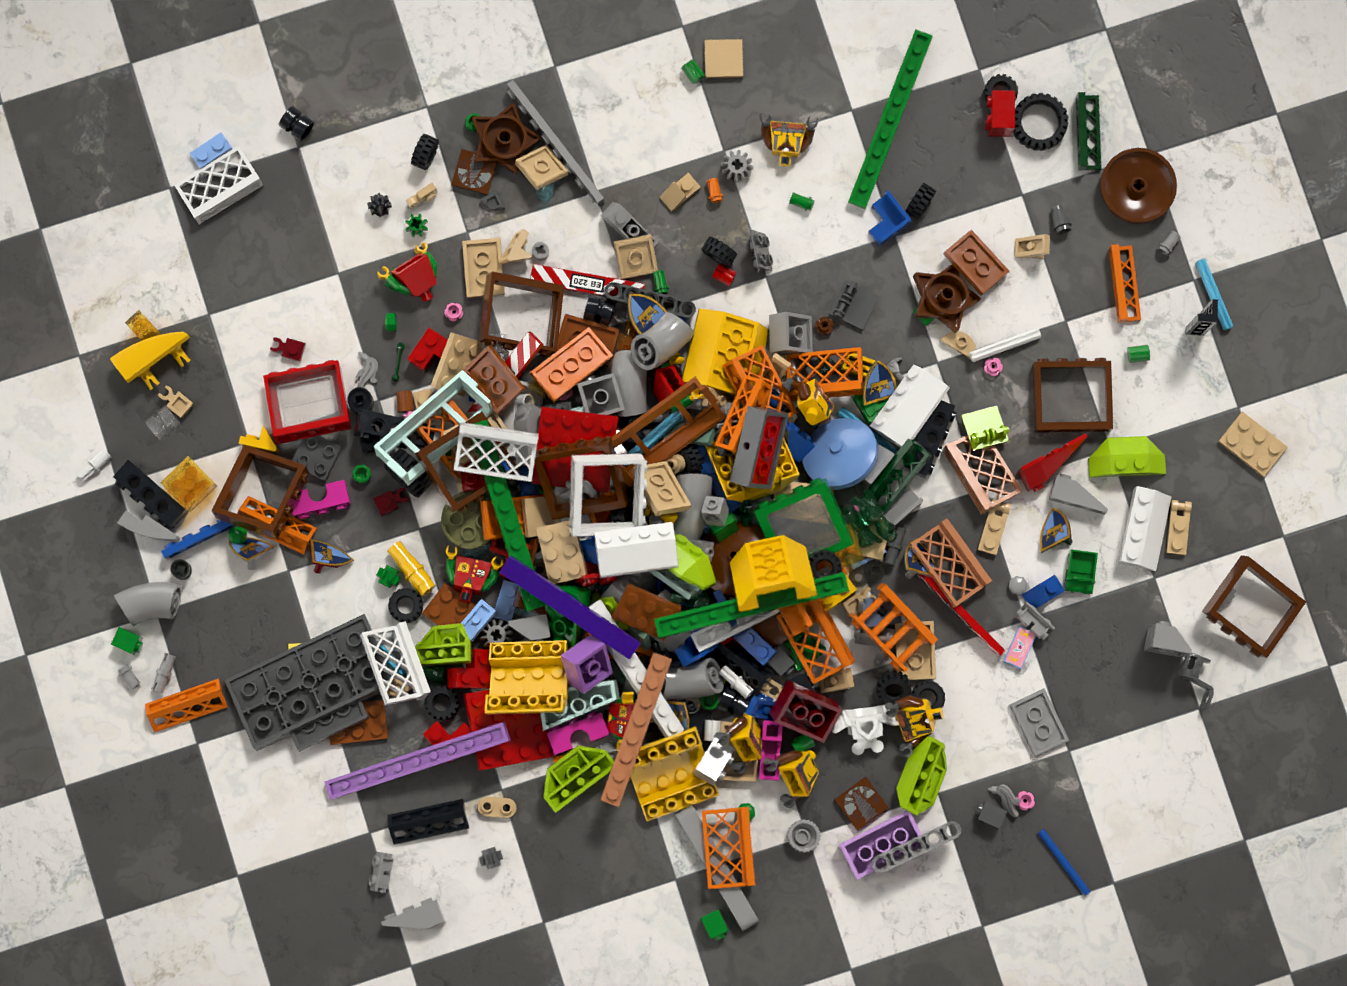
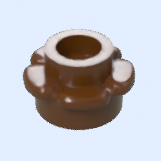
[815,316,834,335]

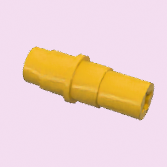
[387,541,436,596]

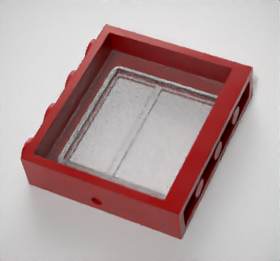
[263,360,352,445]

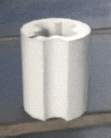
[704,720,721,742]

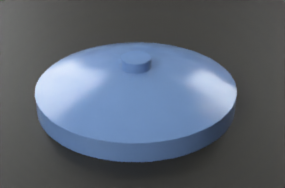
[803,418,878,490]

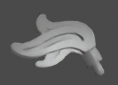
[356,352,378,388]
[559,480,599,499]
[988,784,1020,817]

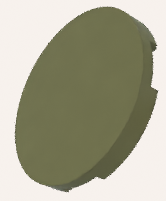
[441,491,492,549]

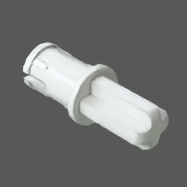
[76,449,112,481]
[719,666,754,699]

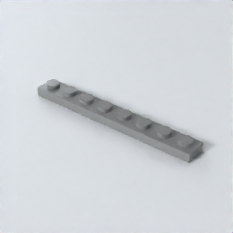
[507,80,604,207]

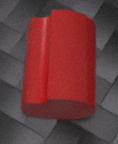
[712,263,737,287]

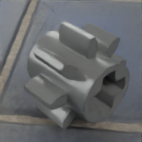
[478,847,503,870]

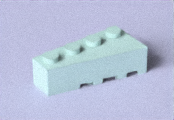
[541,680,620,731]

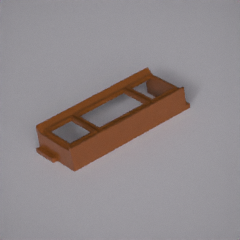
[611,376,726,487]

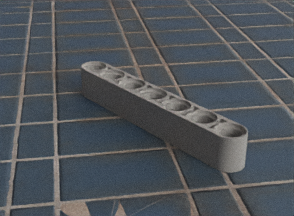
[675,805,760,931]

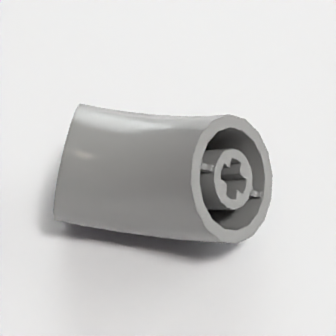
[631,312,695,370]
[611,350,648,416]
[673,474,713,540]
[114,582,182,626]
[661,658,724,700]

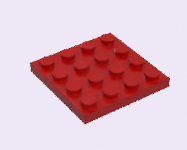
[532,407,618,493]
[464,689,554,771]

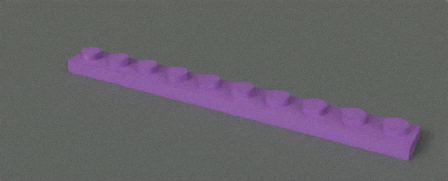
[324,722,511,800]

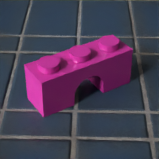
[293,480,351,520]
[547,711,609,756]
[759,720,783,781]

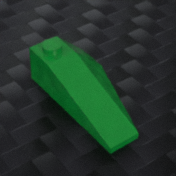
[545,585,591,650]

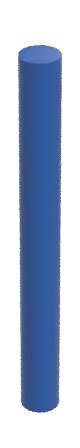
[1038,829,1091,896]

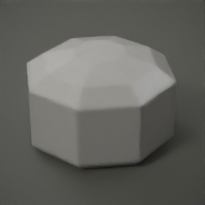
[1008,576,1028,595]

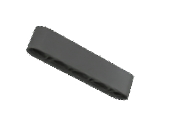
[603,282,696,319]

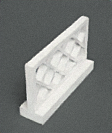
[174,146,263,224]
[454,422,538,482]
[360,621,431,706]

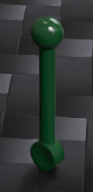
[392,343,405,382]

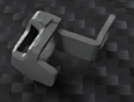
[1177,653,1214,709]

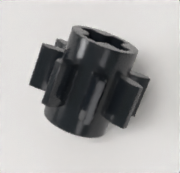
[367,193,392,218]

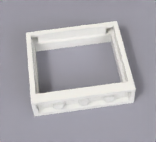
[569,454,648,536]

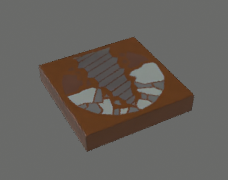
[451,149,498,195]
[834,776,889,831]

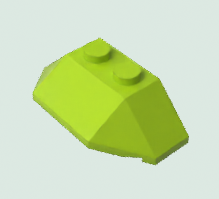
[1088,436,1166,478]
[668,534,716,590]
[415,623,471,665]
[896,736,947,816]
[544,745,614,813]

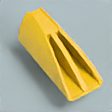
[110,332,191,390]

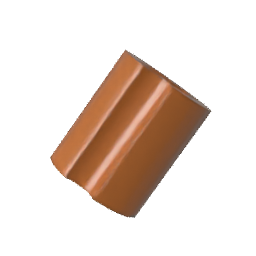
[396,391,414,413]

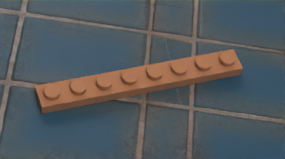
[601,653,672,807]

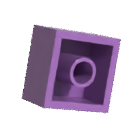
[561,635,613,694]

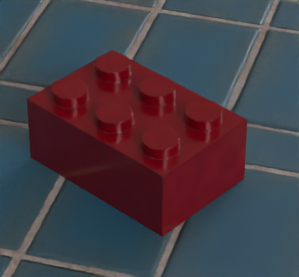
[769,680,843,743]

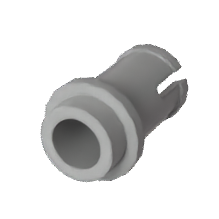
[1158,231,1181,256]
[118,665,141,690]

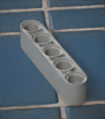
[871,821,961,873]

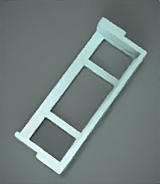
[374,370,493,485]

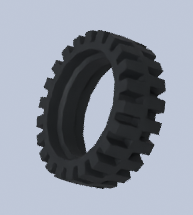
[1013,93,1069,151]

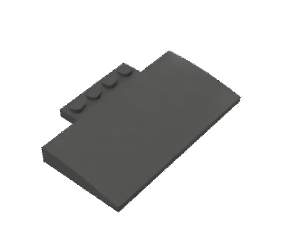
[225,614,397,752]

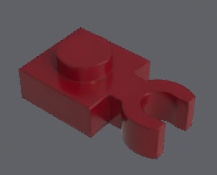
[270,337,306,362]
[373,488,410,516]

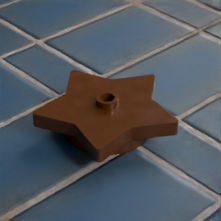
[471,103,541,175]
[913,264,981,333]

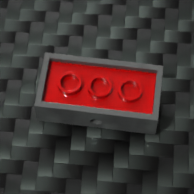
[730,406,789,489]

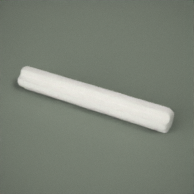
[969,328,1041,362]

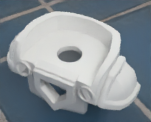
[832,705,899,755]

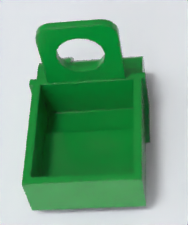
[1065,549,1098,594]

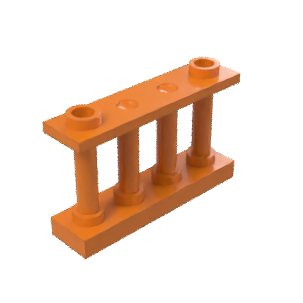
[849,583,938,672]

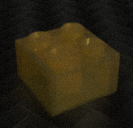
[160,456,218,512]

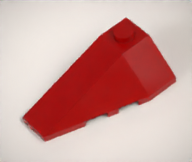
[1017,433,1088,492]

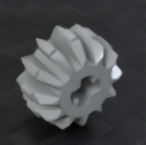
[721,150,753,183]
[481,619,513,648]

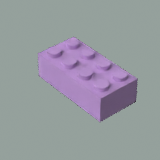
[838,811,922,880]

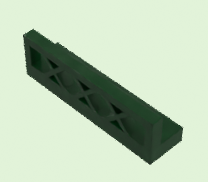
[1076,92,1101,171]
[861,438,932,515]

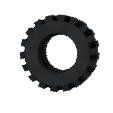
[384,448,433,498]

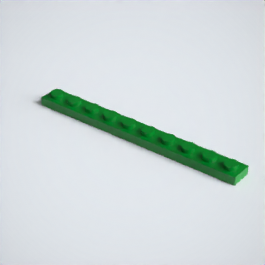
[848,29,933,210]
[471,420,546,611]
[654,572,849,639]

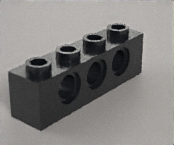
[904,400,957,478]
[354,409,436,450]
[113,460,188,528]

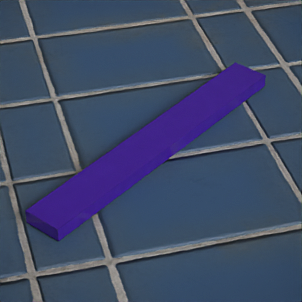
[499,556,641,660]

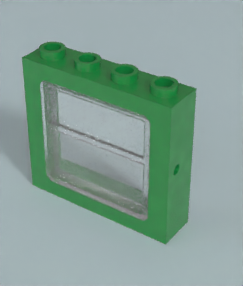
[754,478,854,558]

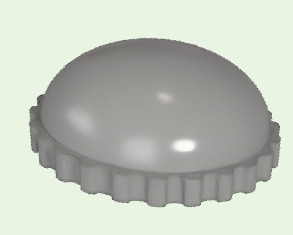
[787,819,821,853]

